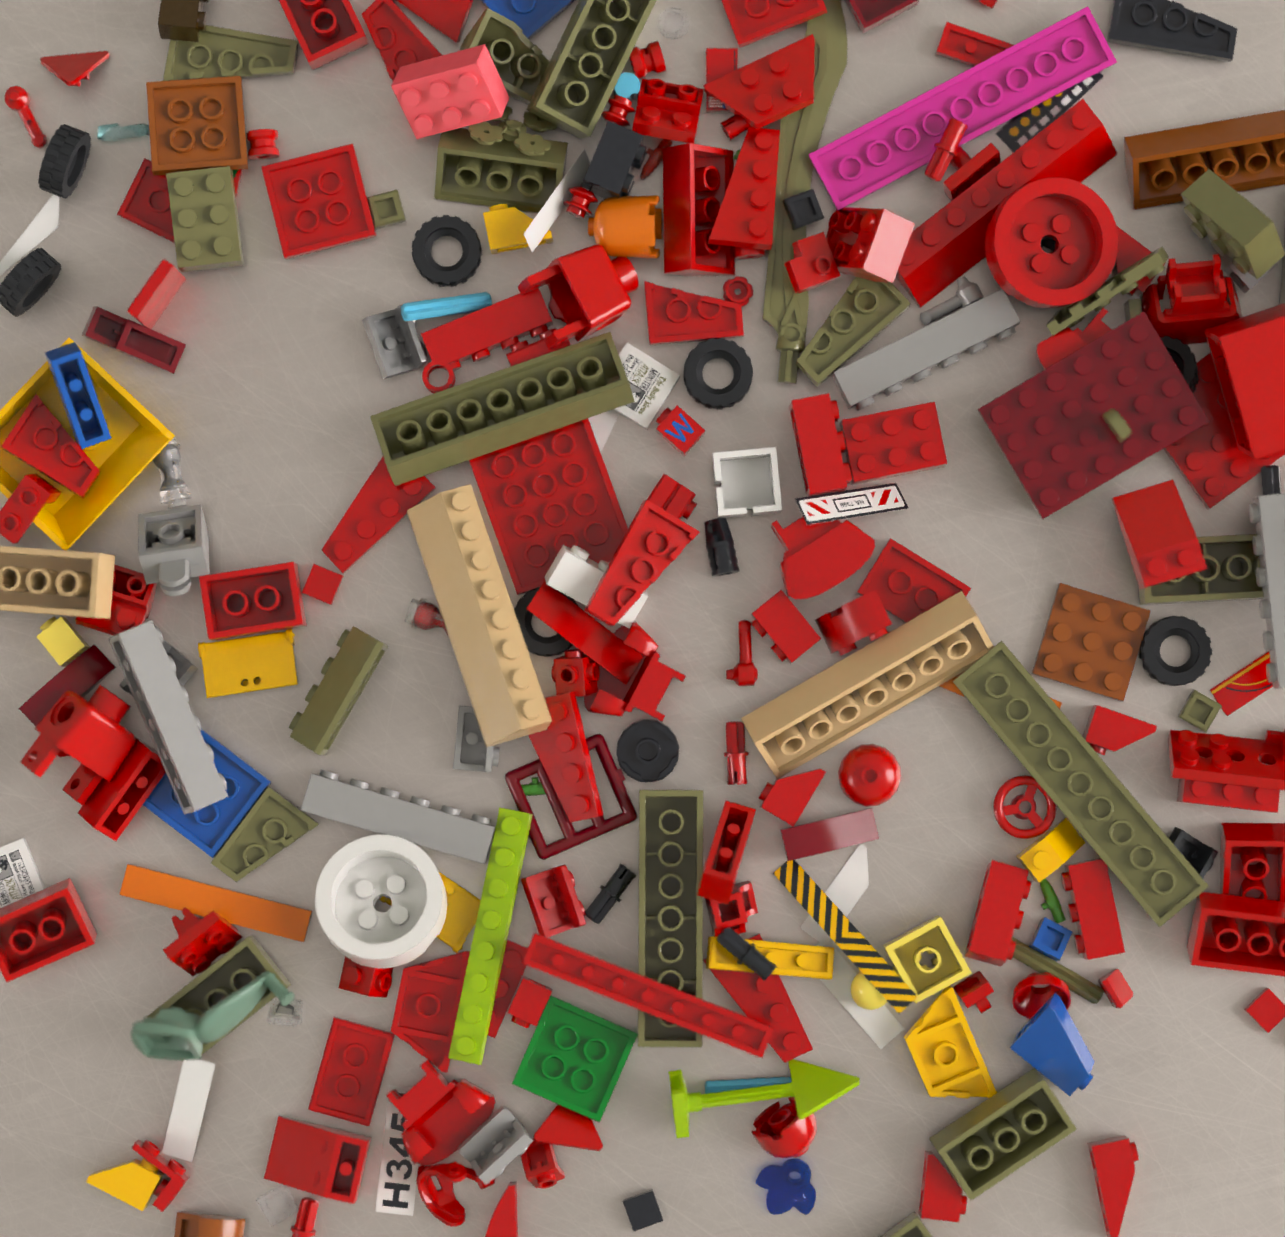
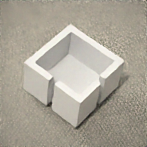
[712,447,782,518]

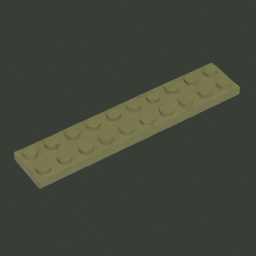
[953,641,1209,927]

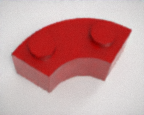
[815,589,892,656]

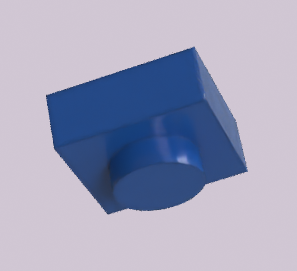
[1029,917,1073,961]

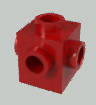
[551,649,600,696]

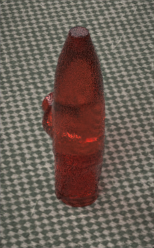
[639,139,673,180]

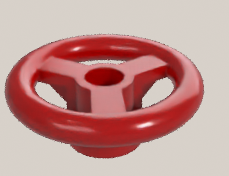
[993,775,1057,839]

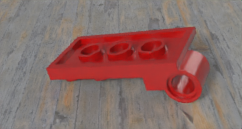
[1168,729,1285,790]

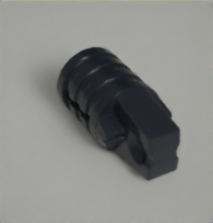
[705,518,740,577]

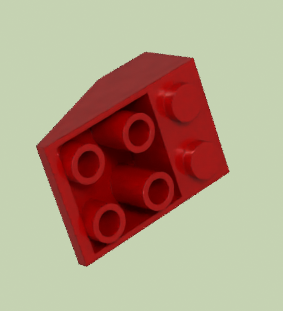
[826,207,915,283]
[264,1116,372,1204]

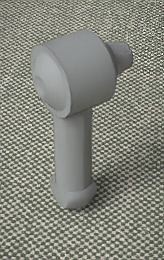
[920,276,984,325]

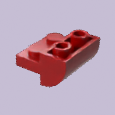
[632,78,704,144]
[75,565,157,636]

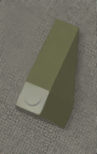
[459,8,550,105]

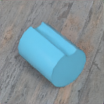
[614,72,640,101]

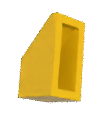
[483,204,553,254]
[1016,818,1085,883]
[86,1158,165,1211]

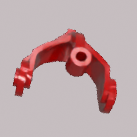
[416,1161,495,1226]

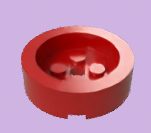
[985,177,1118,308]

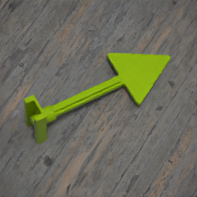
[669,1059,860,1138]

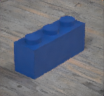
[45,342,111,449]

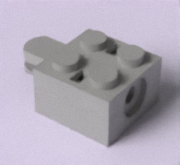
[138,505,210,596]

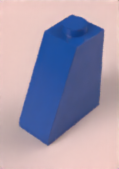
[1010,993,1095,1096]

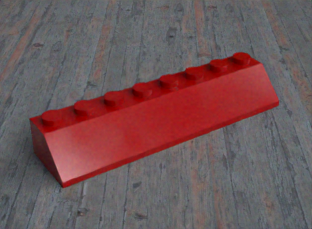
[896,99,1118,308]

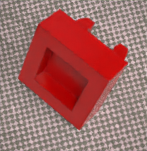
[953,971,994,1014]

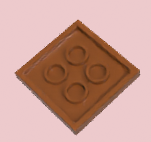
[146,76,248,175]
[1031,583,1151,701]

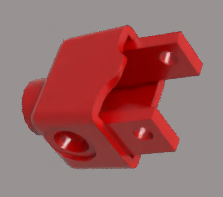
[518,244,639,348]
[20,685,136,805]

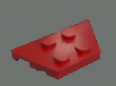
[703,34,815,130]
[391,951,470,1073]

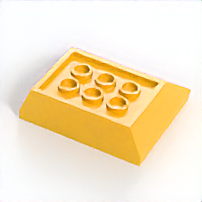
[0,337,175,551]

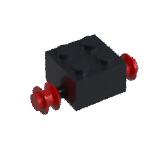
[563,95,647,219]

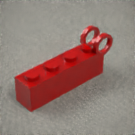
[421,288,553,394]

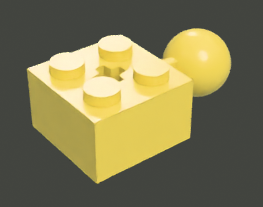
[850,915,972,1010]

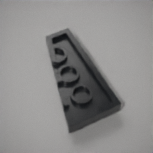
[1107,0,1238,62]

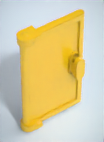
[198,629,298,698]
[379,871,481,953]

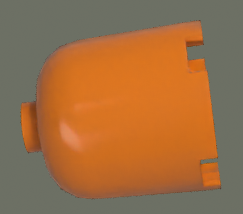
[588,195,662,259]

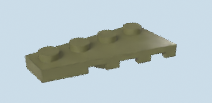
[163,25,299,81]
[1046,247,1169,336]
[796,277,911,387]

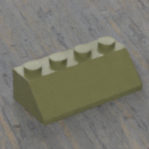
[434,128,568,213]
[289,626,388,756]

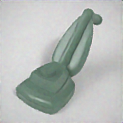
[131,971,295,1060]

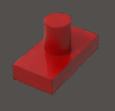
[943,143,1001,201]

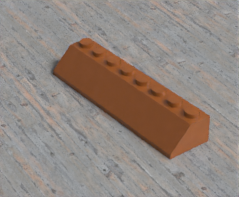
[1124,110,1285,210]

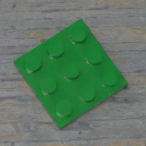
[512,996,638,1123]

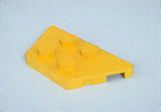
[904,985,997,1099]

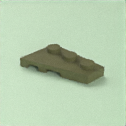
[211,786,319,882]

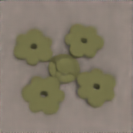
[468,106,557,156]

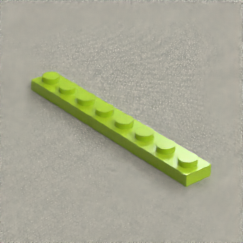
[448,808,533,1065]

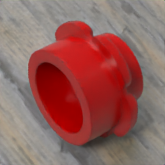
[723,276,754,307]

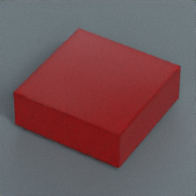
[302,564,344,605]
[1244,987,1285,1033]

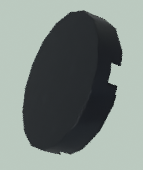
[616,719,679,782]

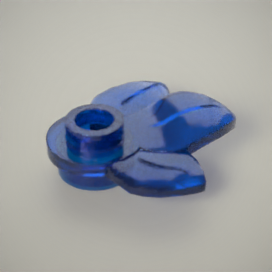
[756,1158,816,1215]

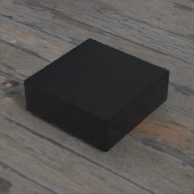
[782,189,824,230]
[623,1189,663,1232]

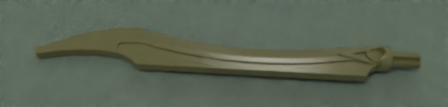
[763,0,847,384]

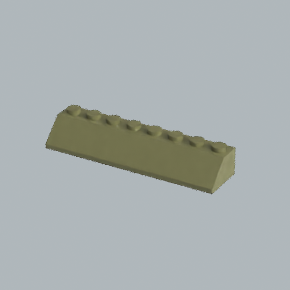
[370,332,635,486]

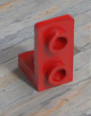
[0,473,62,544]
[131,1140,190,1212]

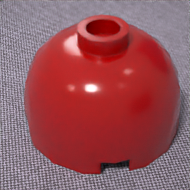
[838,744,901,807]
[752,1097,817,1158]

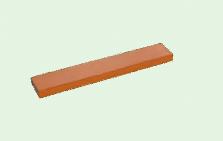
[119,864,312,942]

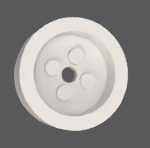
[315,835,447,968]

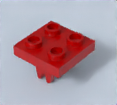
[163,908,242,976]

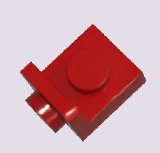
[520,1139,565,1188]

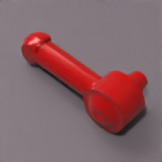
[4,86,47,148]
[726,620,758,686]

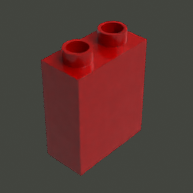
[1204,303,1285,459]

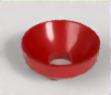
[1012,972,1071,1019]

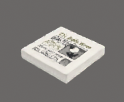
[614,343,680,430]
[0,838,45,908]

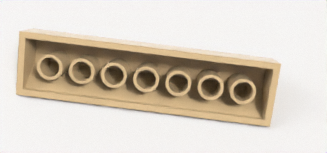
[407,484,552,748]
[741,591,994,779]

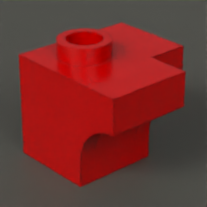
[784,232,841,294]
[705,881,758,937]

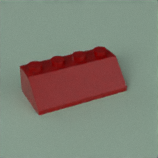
[663,143,735,276]

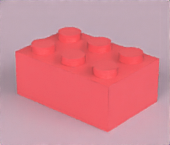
[391,44,510,139]

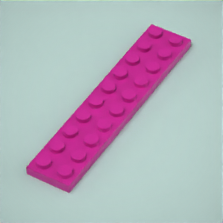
[808,6,1117,211]

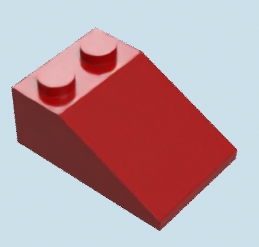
[1111,479,1207,589]
[1220,823,1285,902]

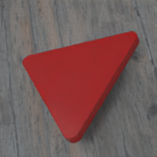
[40,51,109,87]
[533,1105,603,1151]

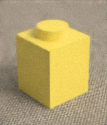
[36,616,90,667]

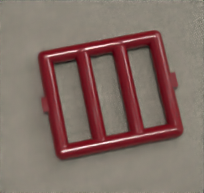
[505,734,637,860]

